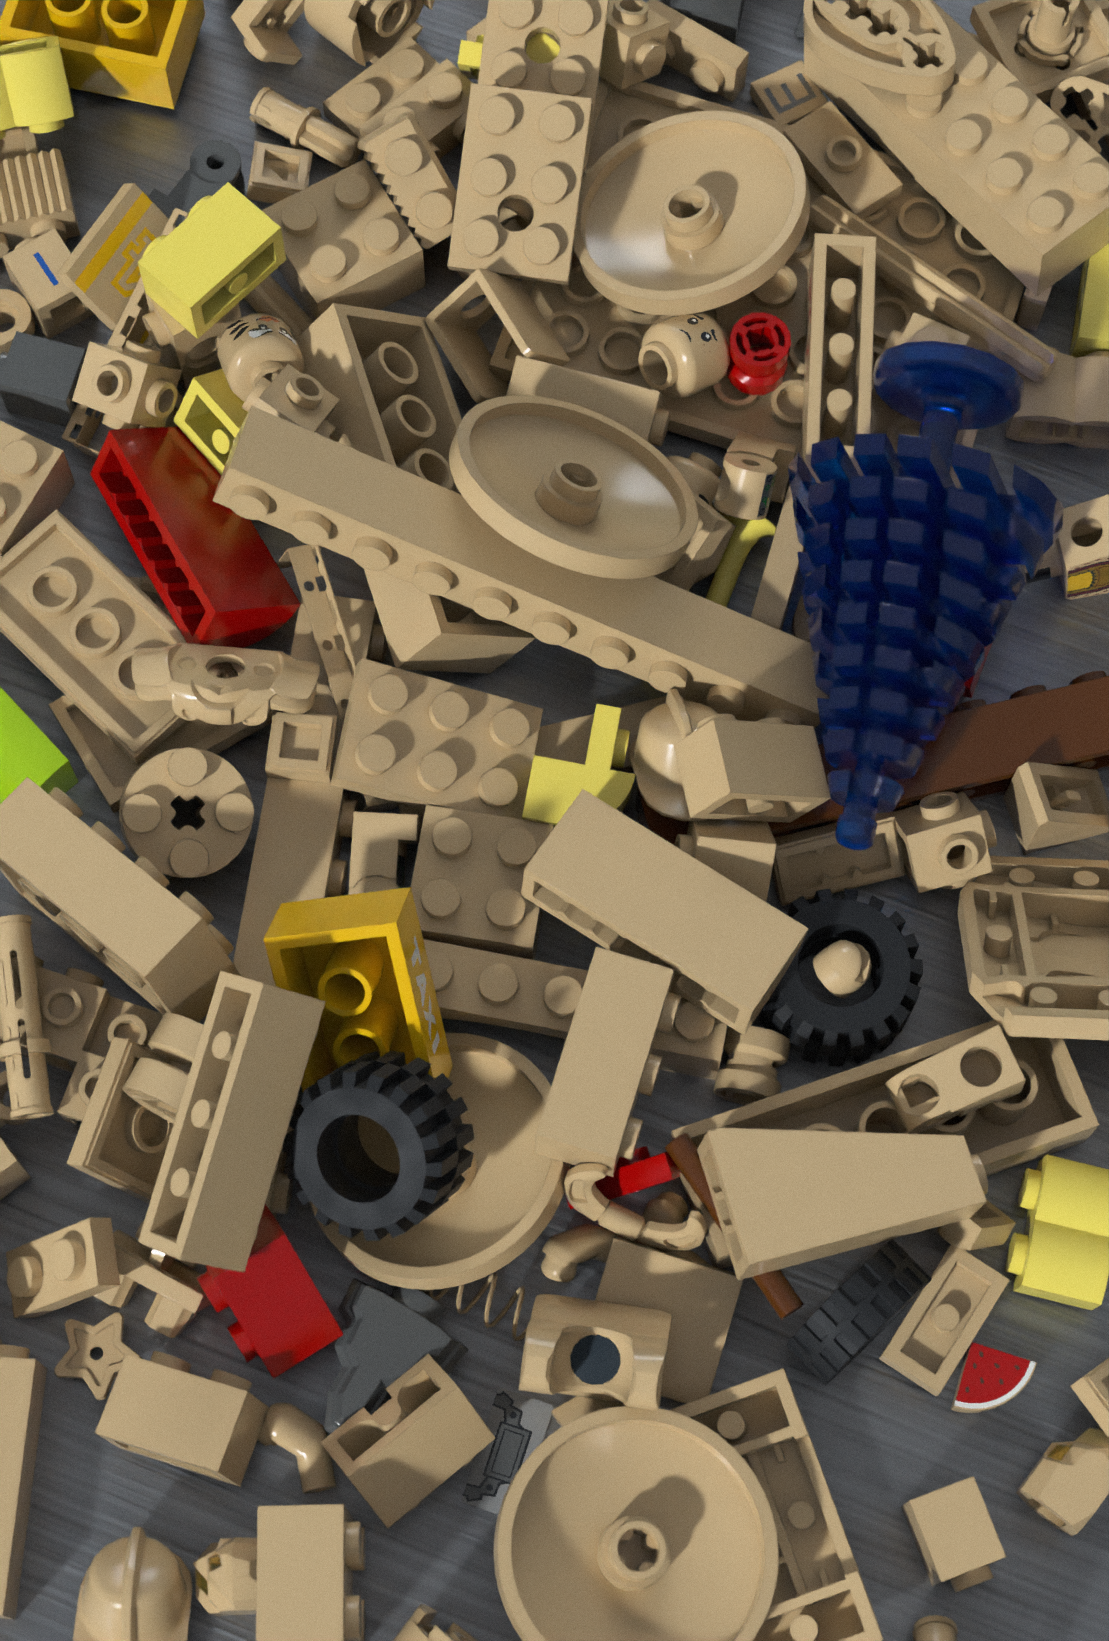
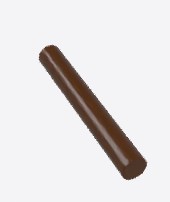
[665,1133,804,1320]

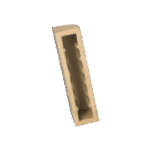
[521,789,809,1035]

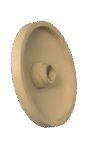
[574,110,811,316]
[449,395,698,579]
[310,1033,571,1290]
[493,1406,779,1641]

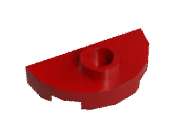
[566,1146,681,1211]

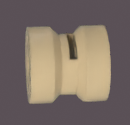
[713,1026,791,1106]

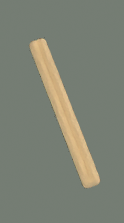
[807,195,1058,382]

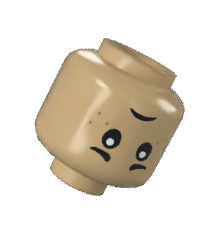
[638,312,730,399]

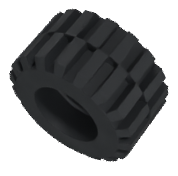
[761,888,923,1066]
[282,1051,474,1241]

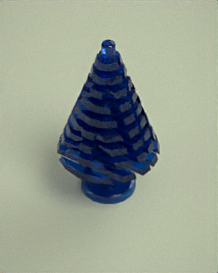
[788,341,1063,850]

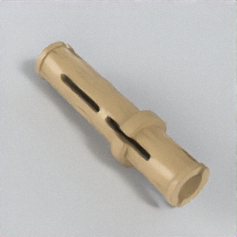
[0,914,54,1120]

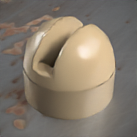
[813,940,872,999]

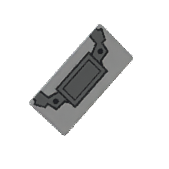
[462,1388,554,1514]

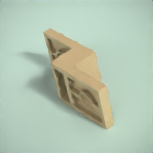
[448,0,610,285]

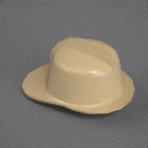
[629,689,717,821]
[73,1527,193,1641]

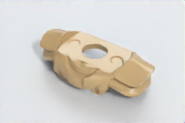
[132,643,320,726]

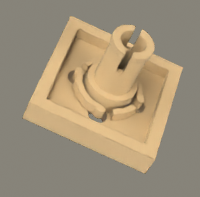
[970,0,1109,103]

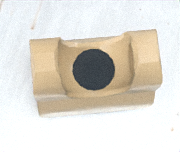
[519,1294,672,1411]

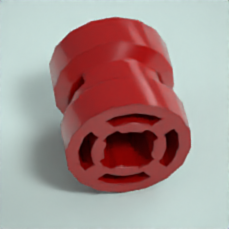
[727,312,791,395]

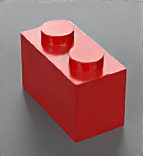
[196,1204,344,1379]

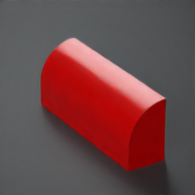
[90,427,301,648]

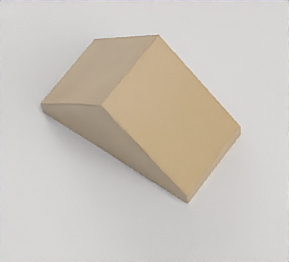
[1003,762,1109,855]

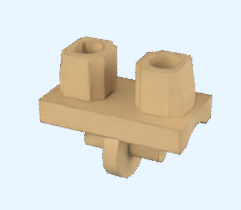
[93,1221,212,1338]

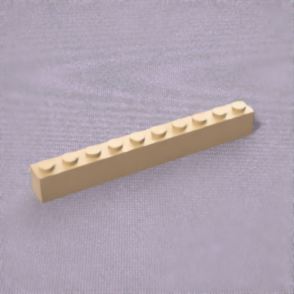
[212,406,839,729]
[233,596,388,1219]

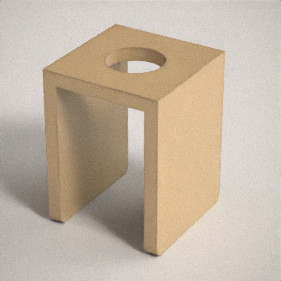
[424,268,570,403]

